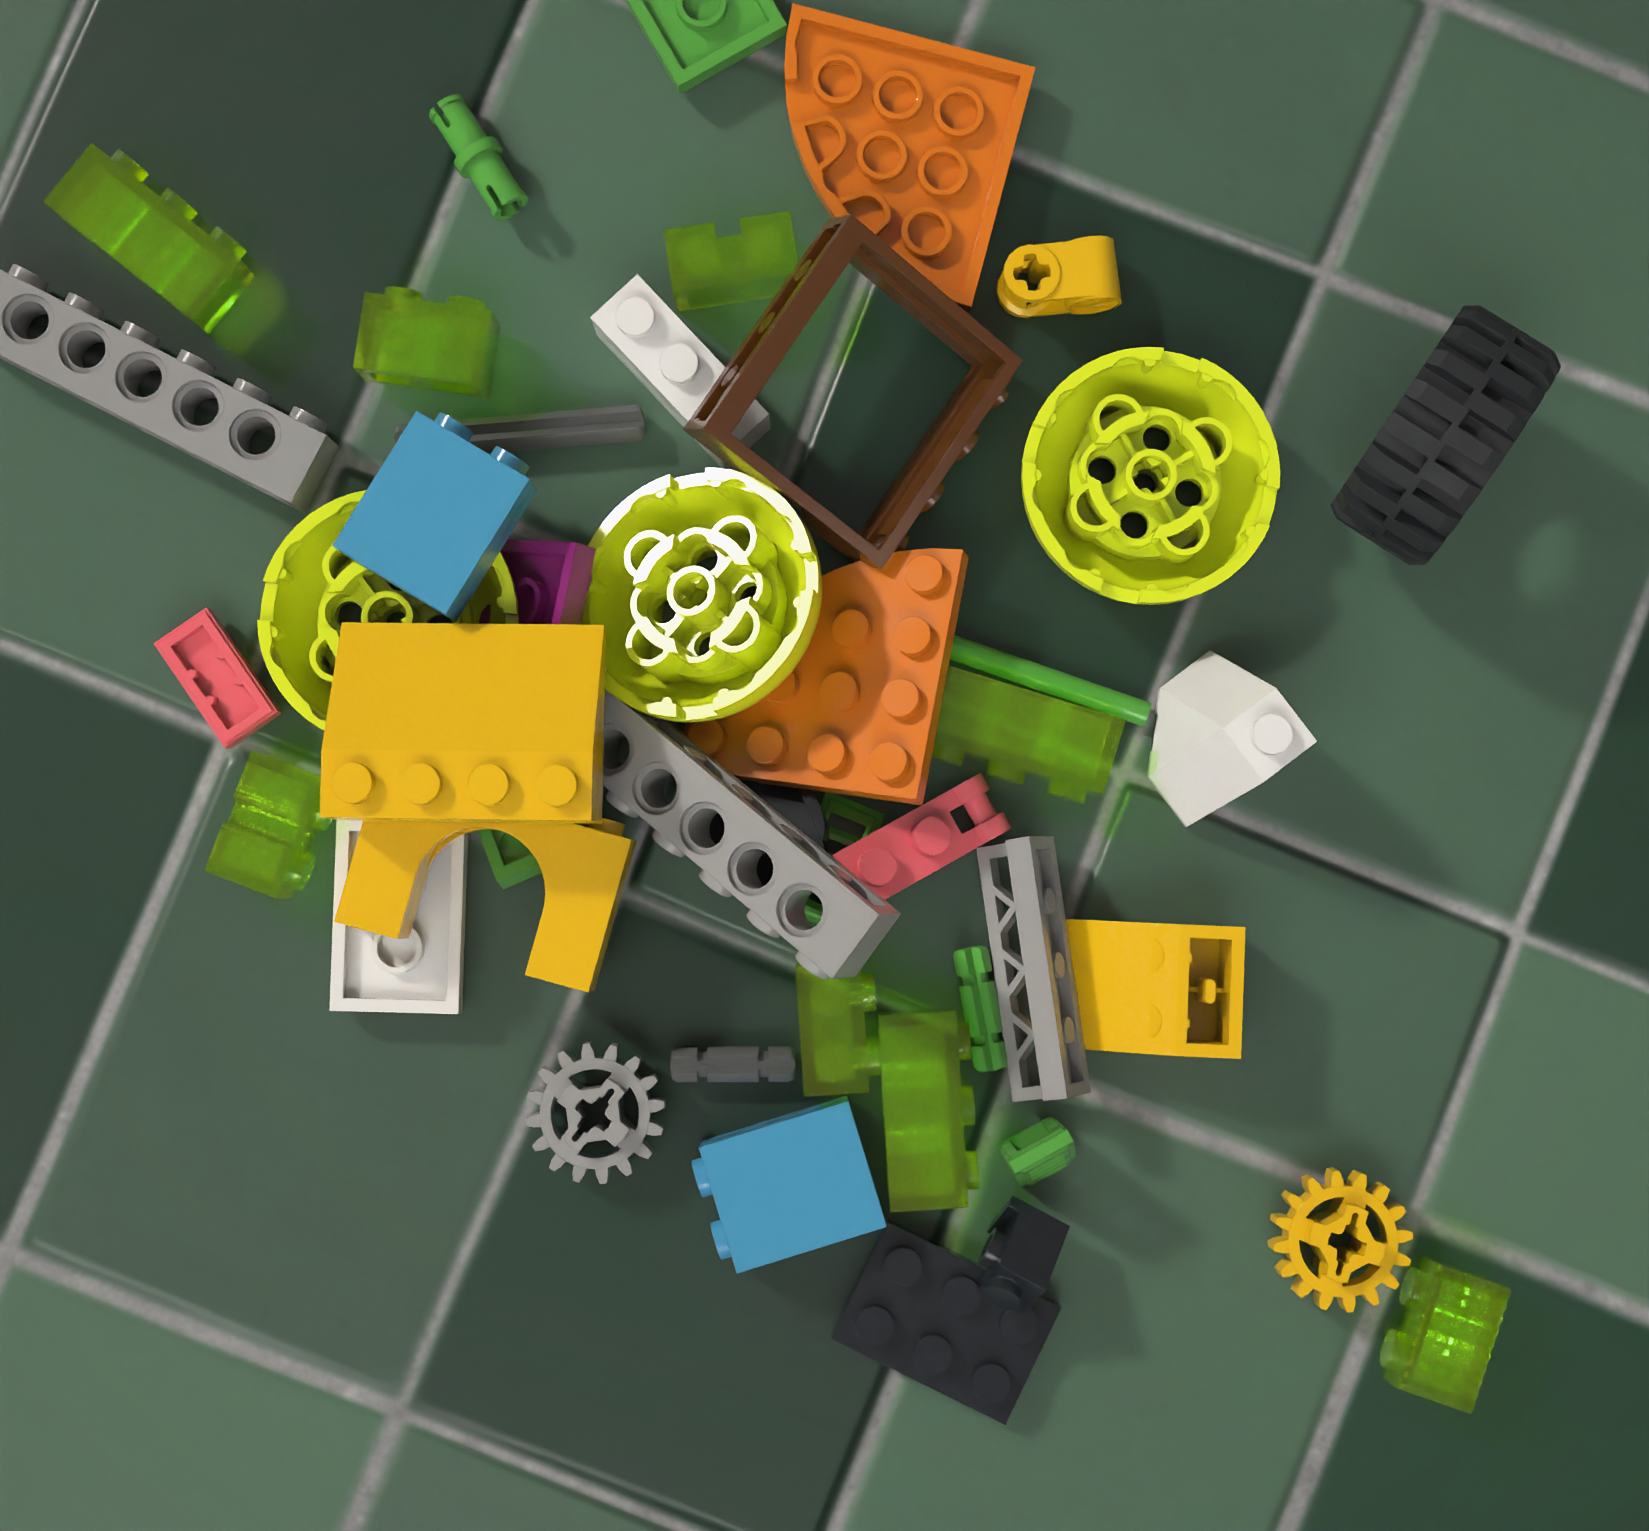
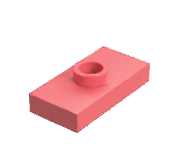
[153,607,283,749]

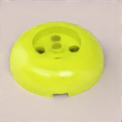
[1021,347,1281,605]
[580,468,822,723]
[257,490,519,730]

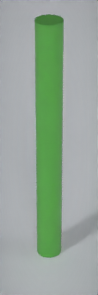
[950,635,1152,727]

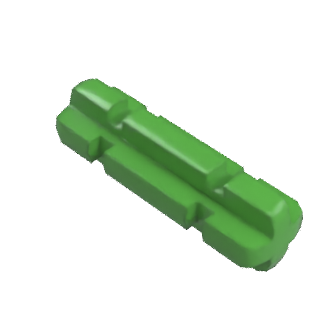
[953,945,1008,1072]

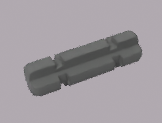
[670,1046,796,1082]

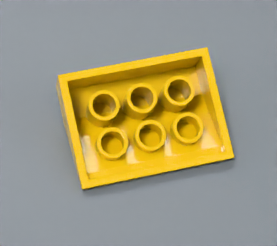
[320,622,606,824]

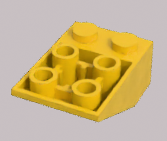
[1066,919,1246,1059]

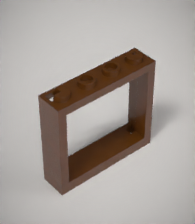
[683,214,1023,569]

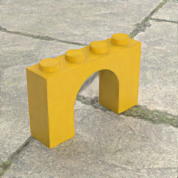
[334,818,637,993]

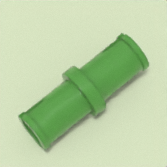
[429,94,529,221]

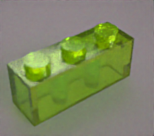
[43,143,256,334]
[932,666,1126,804]
[877,1008,979,1212]

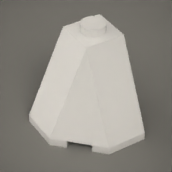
[1147,650,1317,827]

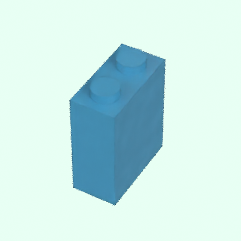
[332,410,538,622]
[691,1096,887,1273]

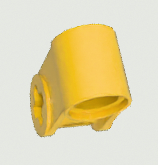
[996,236,1122,318]

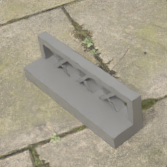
[976,836,1091,1102]

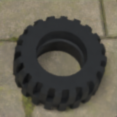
[1330,305,1561,565]

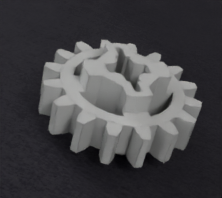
[525,1041,667,1184]

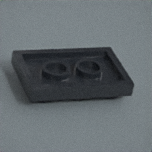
[831,1219,1062,1425]

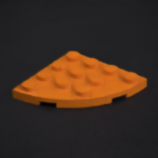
[784,3,1036,313]
[683,548,969,805]

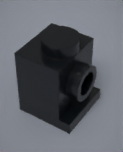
[977,1196,1070,1315]

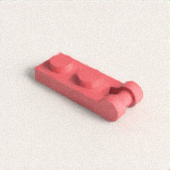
[831,773,1012,900]

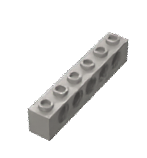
[0,264,339,513]
[603,689,901,980]

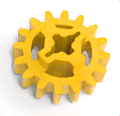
[1267,1167,1413,1313]

